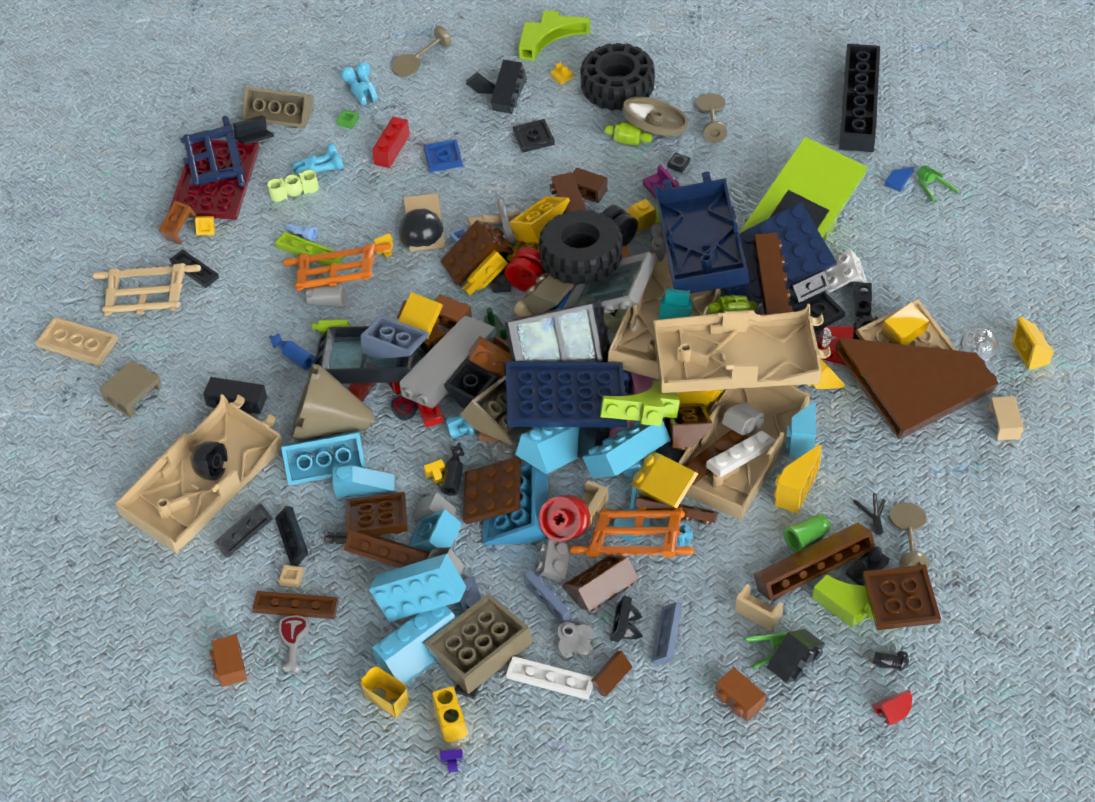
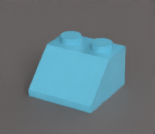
[785,403,816,457]
[408,509,462,552]

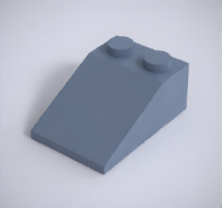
[361,315,429,359]

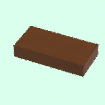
[591,650,632,697]

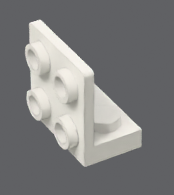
[825,249,867,293]

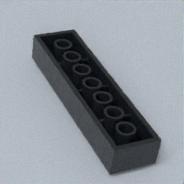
[839,44,880,152]

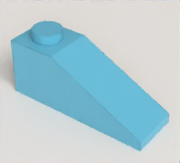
[332,466,395,497]

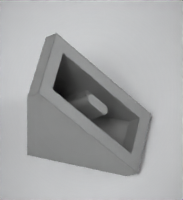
[413,493,457,519]

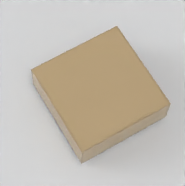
[278,565,304,588]

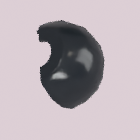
[399,208,443,247]

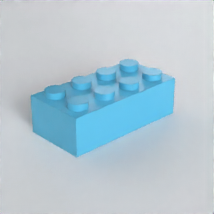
[582,420,671,478]
[369,554,466,622]

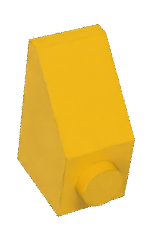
[626,199,656,233]

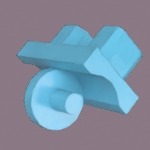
[446,415,475,439]

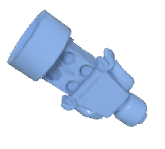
[286,224,318,241]

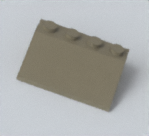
[460,375,533,445]
[424,593,533,694]

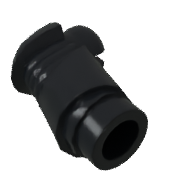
[872,651,909,672]

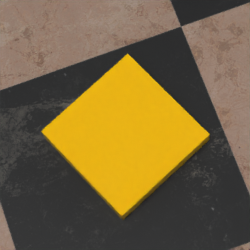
[398,292,443,339]

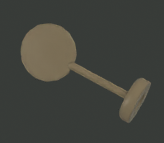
[391,26,452,77]
[696,94,727,143]
[889,502,929,569]

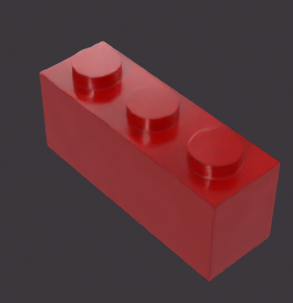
[372,116,410,168]

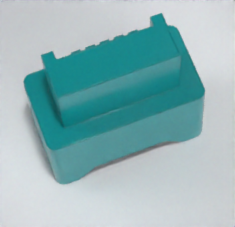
[658,287,693,320]

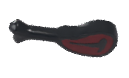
[391,395,446,421]

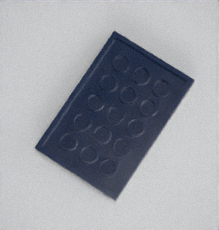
[724,202,837,305]
[506,361,628,428]

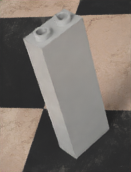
[400,316,496,409]

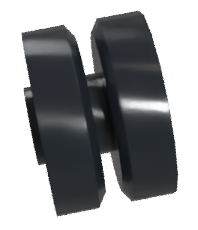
[602,205,638,246]

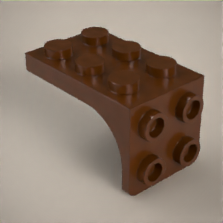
[440,220,514,286]

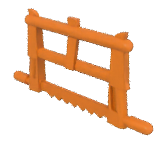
[283,243,391,291]
[570,507,694,557]

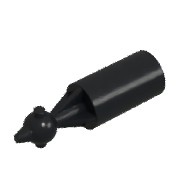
[441,442,465,496]

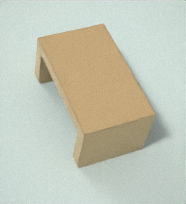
[989,396,1024,440]
[581,480,608,529]
[735,584,784,631]

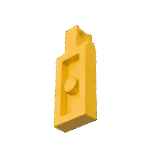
[462,250,508,296]

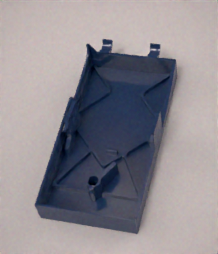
[654,172,749,294]

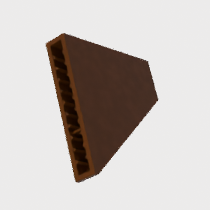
[835,338,998,440]

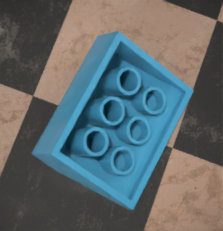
[483,462,548,545]

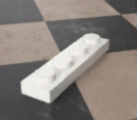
[706,431,776,477]
[506,656,594,700]

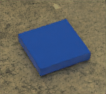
[423,139,463,172]

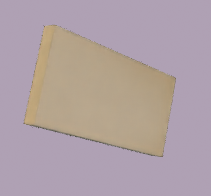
[404,193,445,252]
[35,317,118,366]

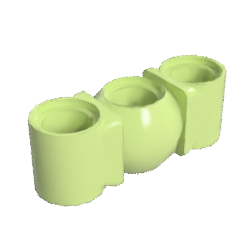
[267,170,319,202]

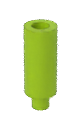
[312,319,350,333]

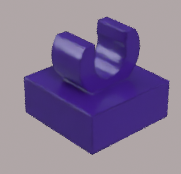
[440,749,464,773]

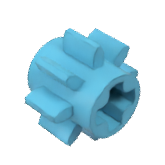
[676,522,693,547]

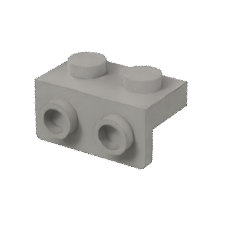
[534,538,571,583]

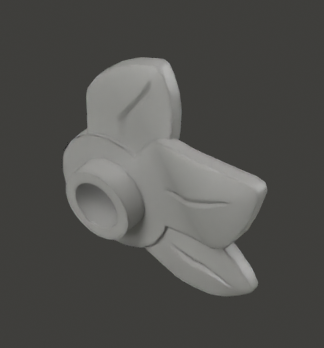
[557,622,596,659]

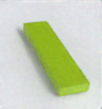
[275,231,344,266]

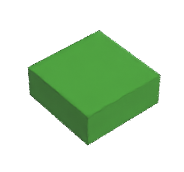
[336,110,359,129]

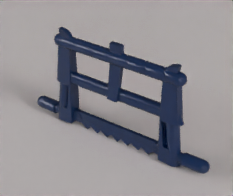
[180,116,245,187]

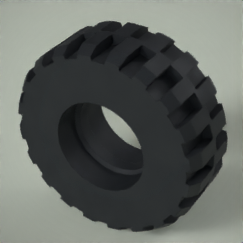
[580,43,655,111]
[539,210,622,285]

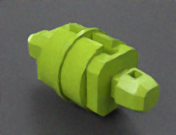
[605,121,653,146]
[707,295,758,314]

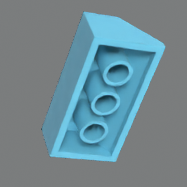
[515,427,579,474]
[281,430,366,485]
[372,606,456,685]

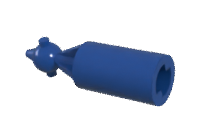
[269,333,315,370]

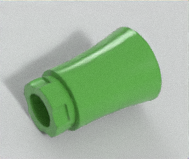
[783,514,830,553]

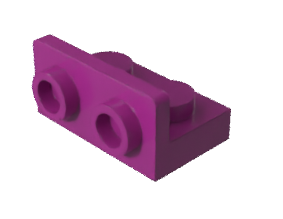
[643,165,680,199]

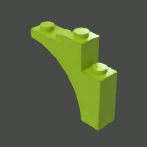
[519,10,591,61]
[600,380,680,426]
[812,574,874,627]

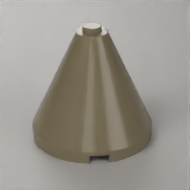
[291,363,375,440]

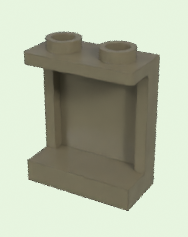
[99,361,162,418]

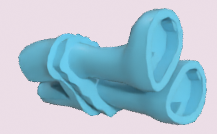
[340,62,378,105]
[292,142,344,176]

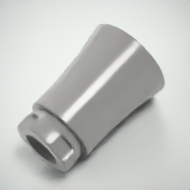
[306,282,347,308]

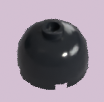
[190,441,228,480]

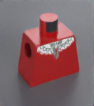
[816,326,854,366]

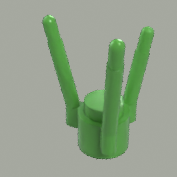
[917,165,959,202]
[744,631,788,669]

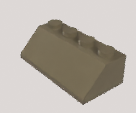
[242,86,314,128]
[522,272,574,314]

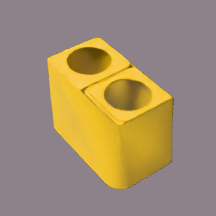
[881,303,930,345]
[361,667,410,718]
[432,686,468,743]

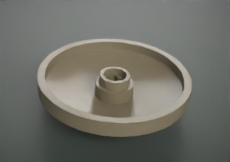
[622,97,689,136]

